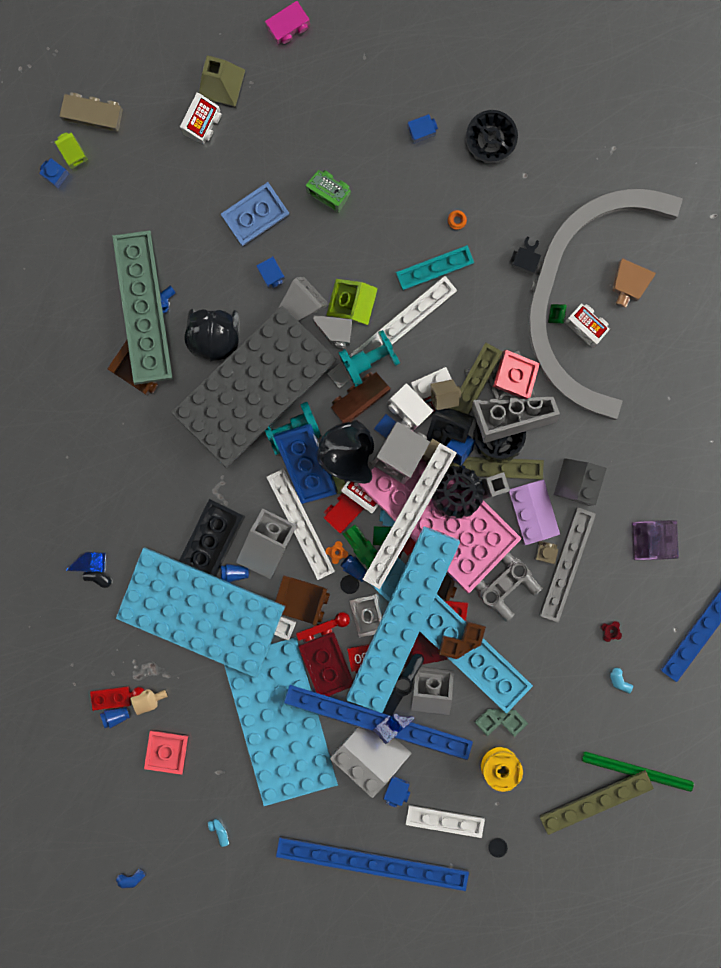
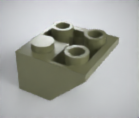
[199,55,245,107]

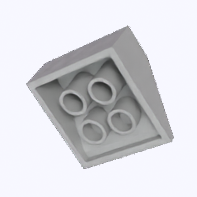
[330,727,412,798]

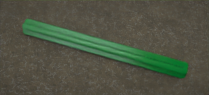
[582,752,694,792]

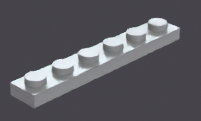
[540,507,596,623]

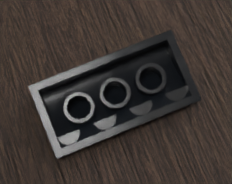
[179,499,245,577]

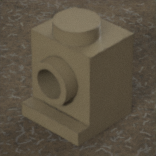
[534,541,558,564]

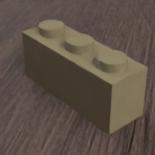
[60,93,123,132]

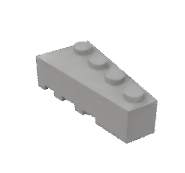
[472,397,560,443]

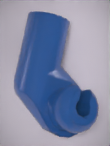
[160,285,176,313]
[116,869,146,888]

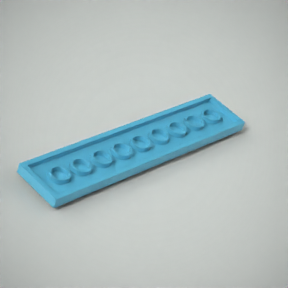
[346,526,460,713]
[369,558,533,714]

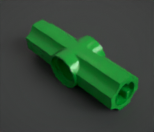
[343,524,378,569]

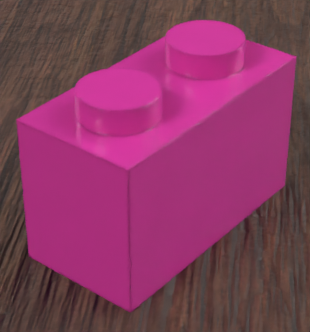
[265,1,310,45]

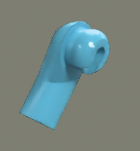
[610,668,633,694]
[208,819,229,847]

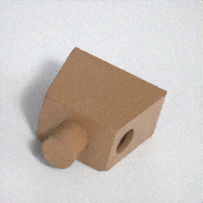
[612,258,656,308]

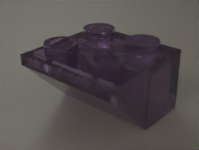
[632,520,679,560]

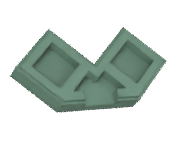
[474,709,528,737]

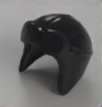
[184,309,239,362]
[317,420,374,484]

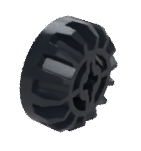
[466,110,518,164]
[474,423,526,463]
[431,465,485,519]

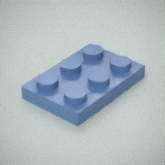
[221,182,290,247]

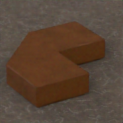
[438,621,486,659]

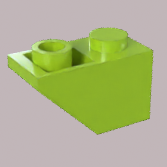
[55,132,88,169]

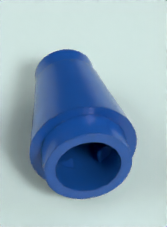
[340,554,367,582]
[220,564,249,582]
[100,707,130,729]

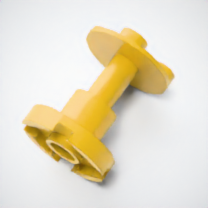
[481,747,523,792]

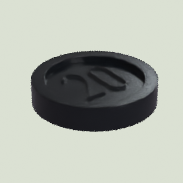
[340,575,359,594]
[488,838,508,858]

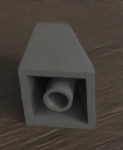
[554,458,607,506]

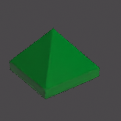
[548,304,567,324]

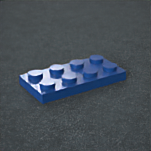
[274,424,338,504]

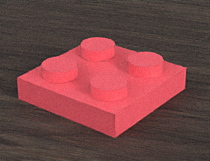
[493,350,540,399]
[144,730,188,775]

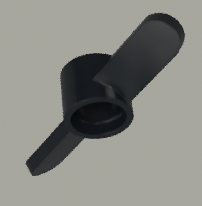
[383,654,424,716]

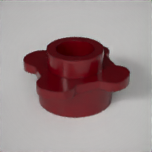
[601,621,622,642]

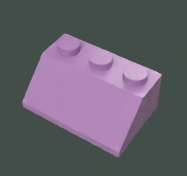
[508,479,560,545]

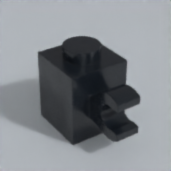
[510,236,541,275]

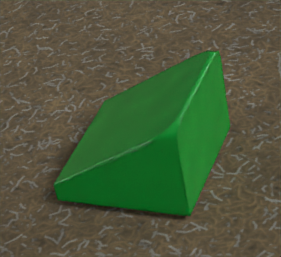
[373,526,392,546]

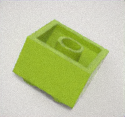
[326,279,378,325]

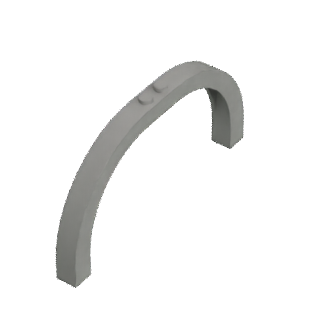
[529,189,683,420]

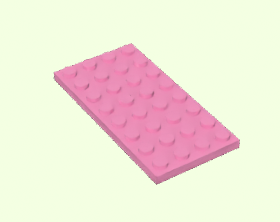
[358,430,522,593]

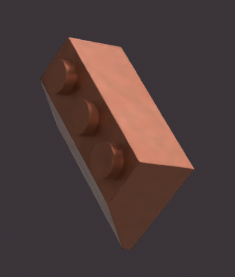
[331,372,391,423]

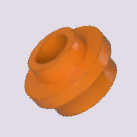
[448,210,467,230]

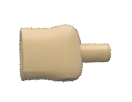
[130,690,168,715]

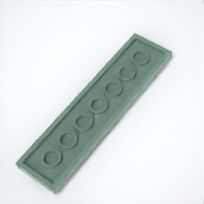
[112,230,172,385]

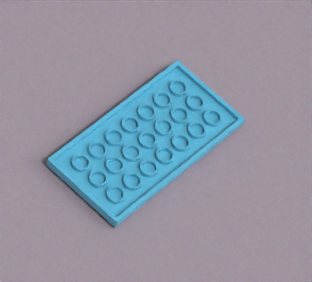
[116,547,285,678]
[224,637,338,806]

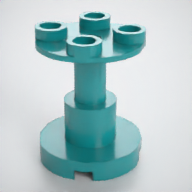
[338,330,400,387]
[265,402,322,455]

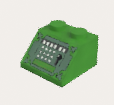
[306,170,351,213]

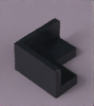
[426,408,474,445]

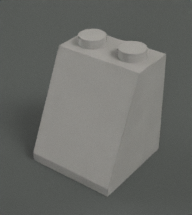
[371,422,430,484]
[236,509,297,579]

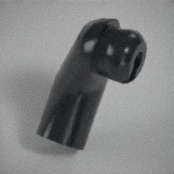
[83,572,112,588]

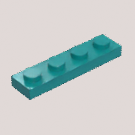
[396,245,474,291]

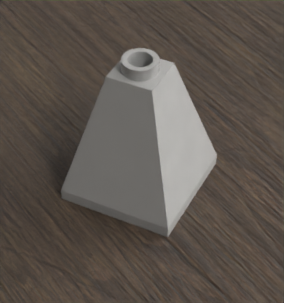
[278,277,329,321]

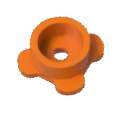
[326,541,348,564]

